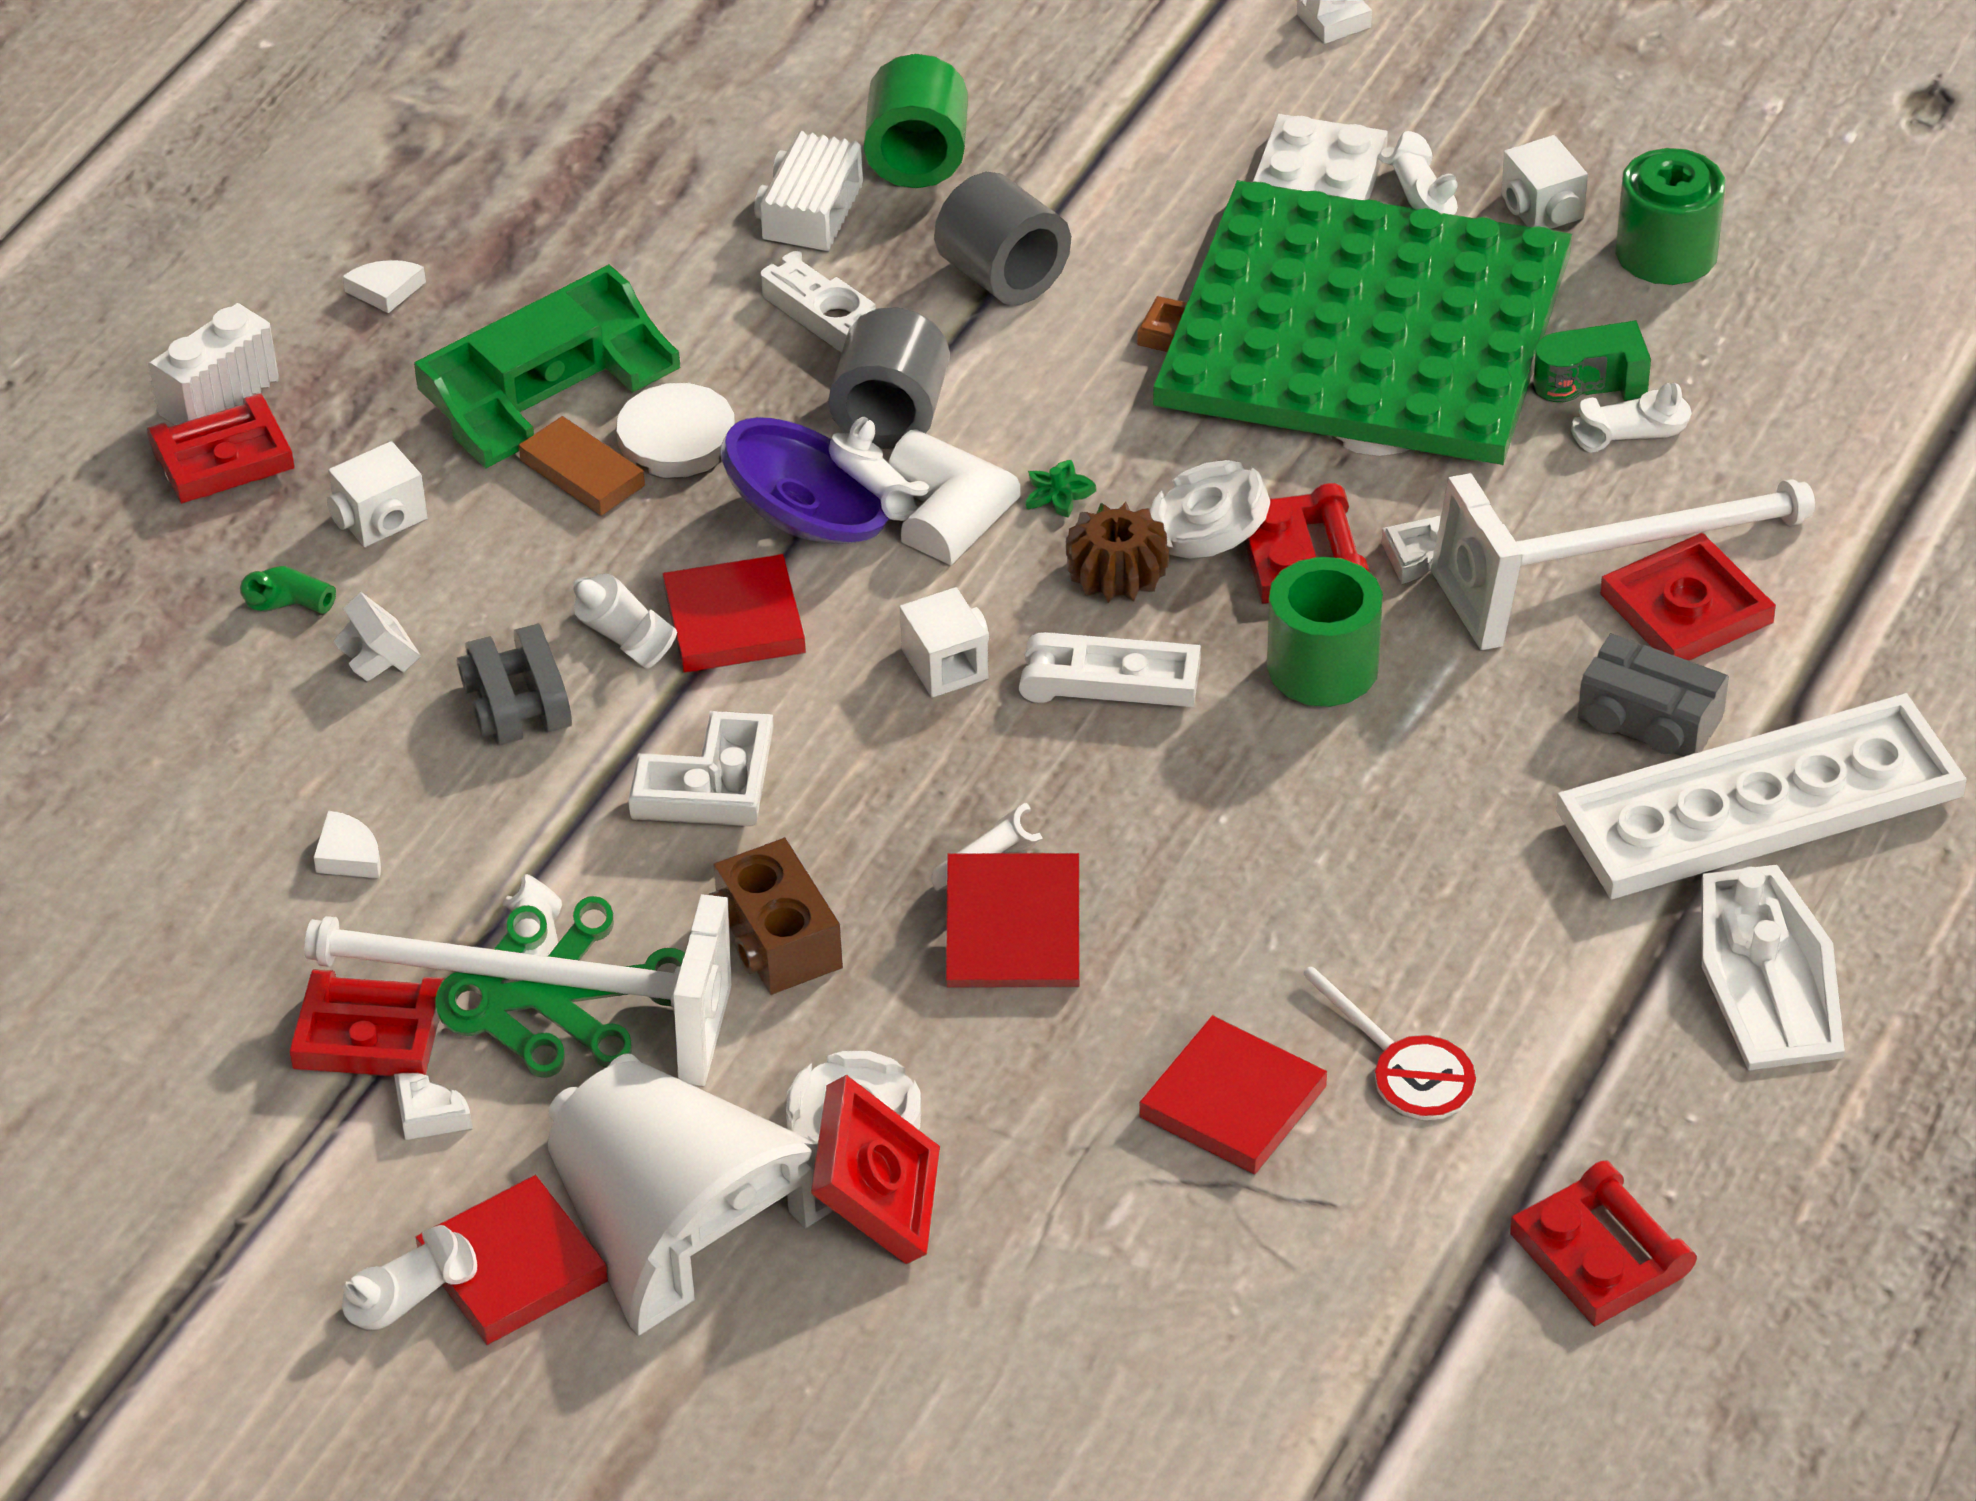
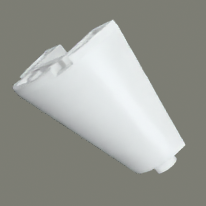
[548,1054,834,1336]

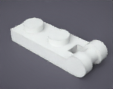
[1019,632,1201,707]

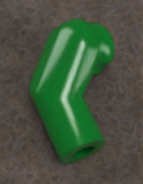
[240,566,336,614]

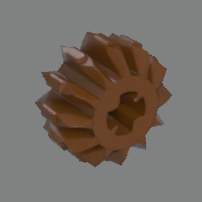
[1065,501,1169,603]

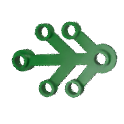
[435,896,685,1078]

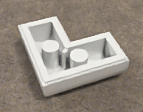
[888,429,1021,566]
[628,711,774,826]

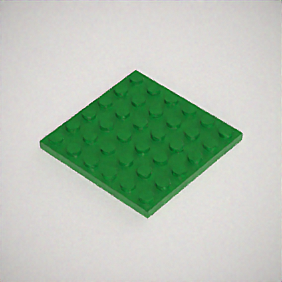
[1153,180,1573,465]

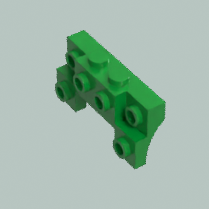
[414,264,681,469]

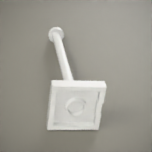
[1430,473,1815,650]
[304,894,731,1086]

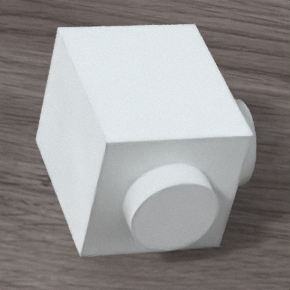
[1501,135,1588,229]
[327,441,428,547]
[899,587,989,698]

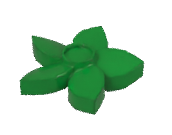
[1025,460,1097,518]

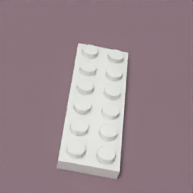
[1556,693,1967,900]

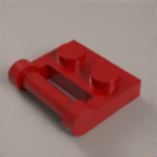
[147,393,295,504]
[1244,483,1370,604]
[289,969,445,1076]
[1510,1160,1697,1327]

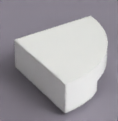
[343,260,426,313]
[1381,516,1441,584]
[314,811,381,879]
[394,1073,473,1140]

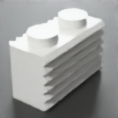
[754,131,863,252]
[147,303,279,425]

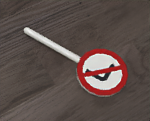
[1304,967,1476,1120]

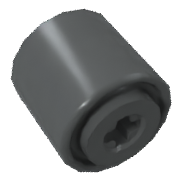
[934,171,1072,305]
[828,307,950,449]

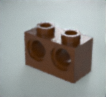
[709,837,843,995]

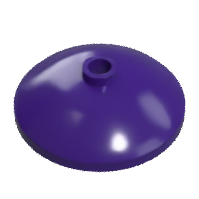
[721,417,889,544]

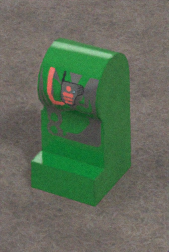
[1533,320,1651,402]

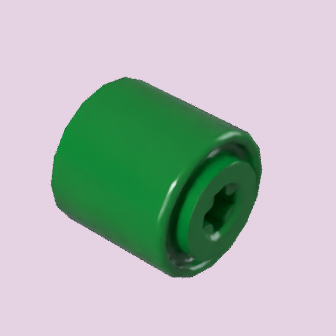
[863,54,968,188]
[1615,148,1726,285]
[1267,557,1383,707]

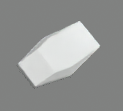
[1701,865,1845,1071]

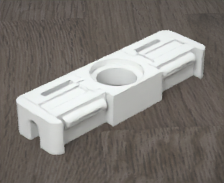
[761,251,876,353]

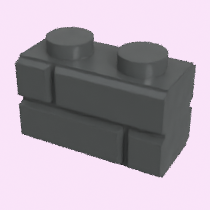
[1577,633,1729,757]

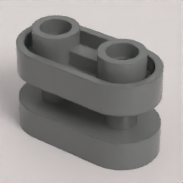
[457,623,572,746]

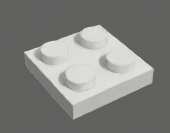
[1253,114,1388,200]

